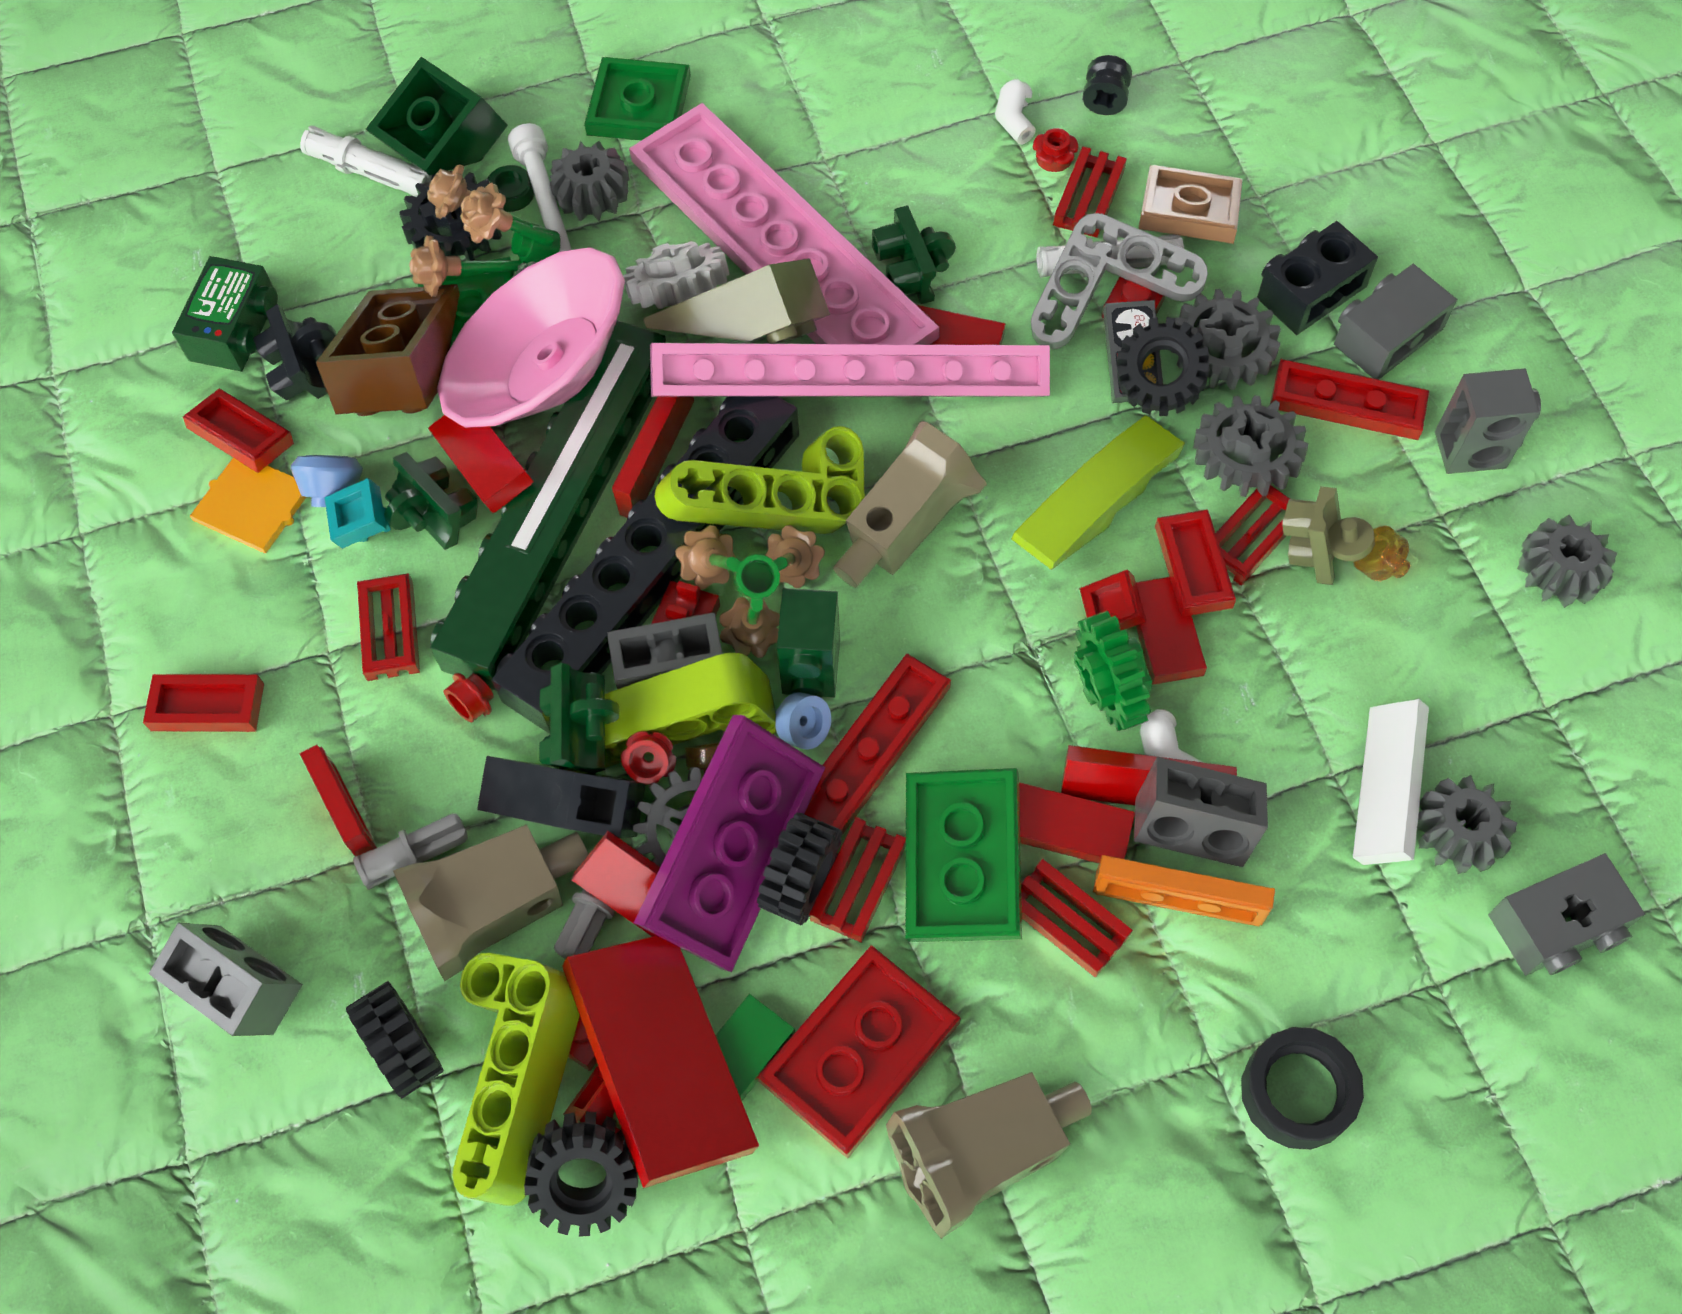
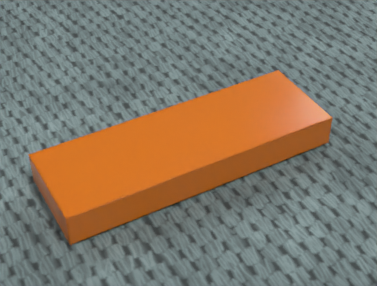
[1093,855,1275,927]

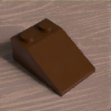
[316,284,460,416]

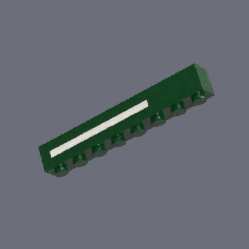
[430,320,666,691]

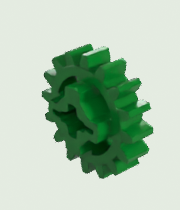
[1074,611,1152,731]

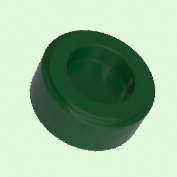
[487,165,534,212]

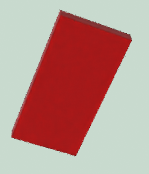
[562,935,759,1188]

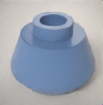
[291,455,363,507]

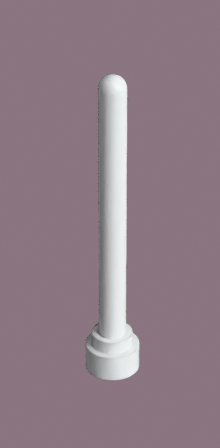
[508,123,572,252]

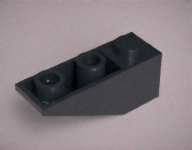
[477,756,646,838]

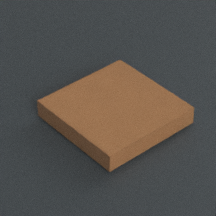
[1138,165,1243,244]

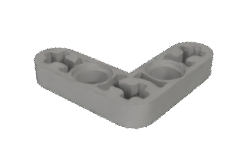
[1031,213,1208,349]

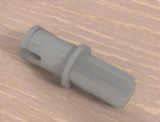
[353,814,468,890]
[554,889,615,959]

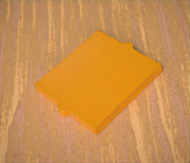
[190,458,306,554]

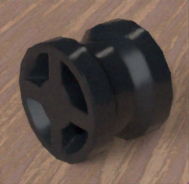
[1082,55,1132,115]

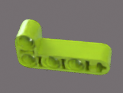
[655,426,865,534]
[567,653,777,772]
[452,953,580,1206]

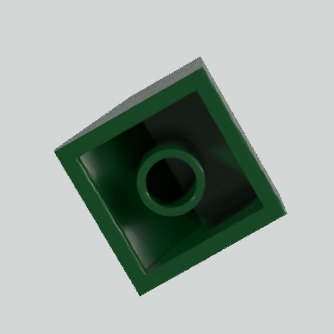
[366,57,508,176]

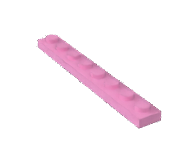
[650,343,1050,397]

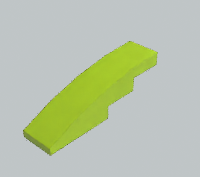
[1011,415,1185,570]

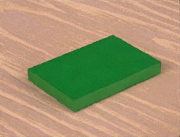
[905,768,1022,942]

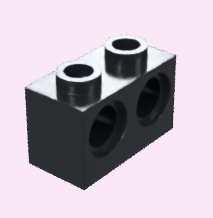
[1257,221,1378,335]

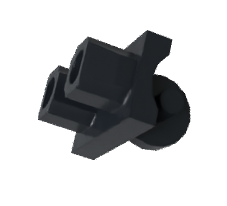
[253,304,336,401]

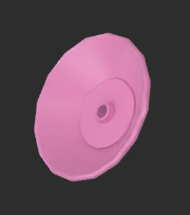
[437,247,625,428]

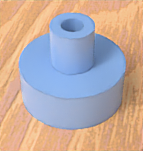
[775,692,831,750]

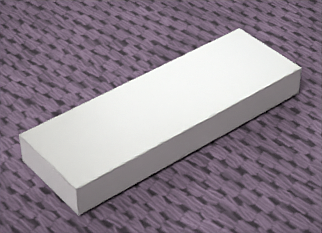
[1353,699,1429,865]

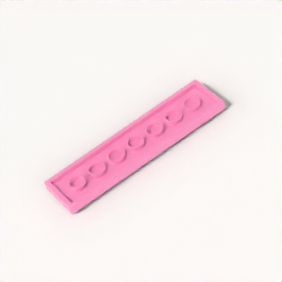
[629,103,939,345]

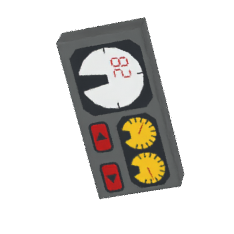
[1103,300,1163,403]

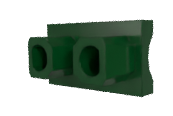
[872,205,956,304]
[384,452,478,550]
[539,663,619,774]

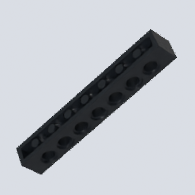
[492,397,799,734]

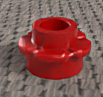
[1033,128,1079,172]
[444,673,494,723]
[621,731,676,784]

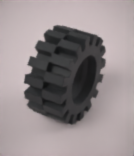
[1117,317,1210,416]
[757,812,842,925]
[346,981,444,1099]
[524,1111,638,1237]

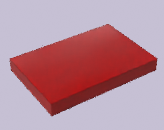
[757,945,961,1159]

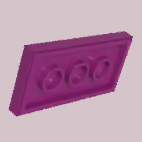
[634,715,825,972]

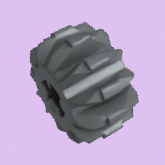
[550,141,630,221]
[1517,514,1617,608]
[1417,775,1517,874]

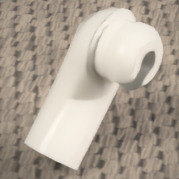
[995,79,1036,145]
[1140,709,1204,763]

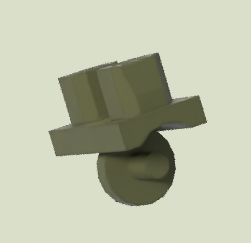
[1282,486,1375,585]

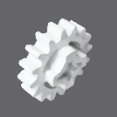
[623,241,730,309]

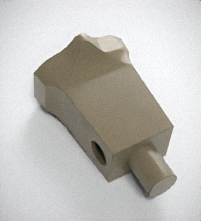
[833,421,987,588]
[393,824,588,982]
[886,1072,1092,1239]

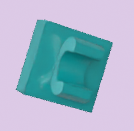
[324,478,391,549]

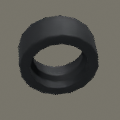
[1241,1027,1364,1150]

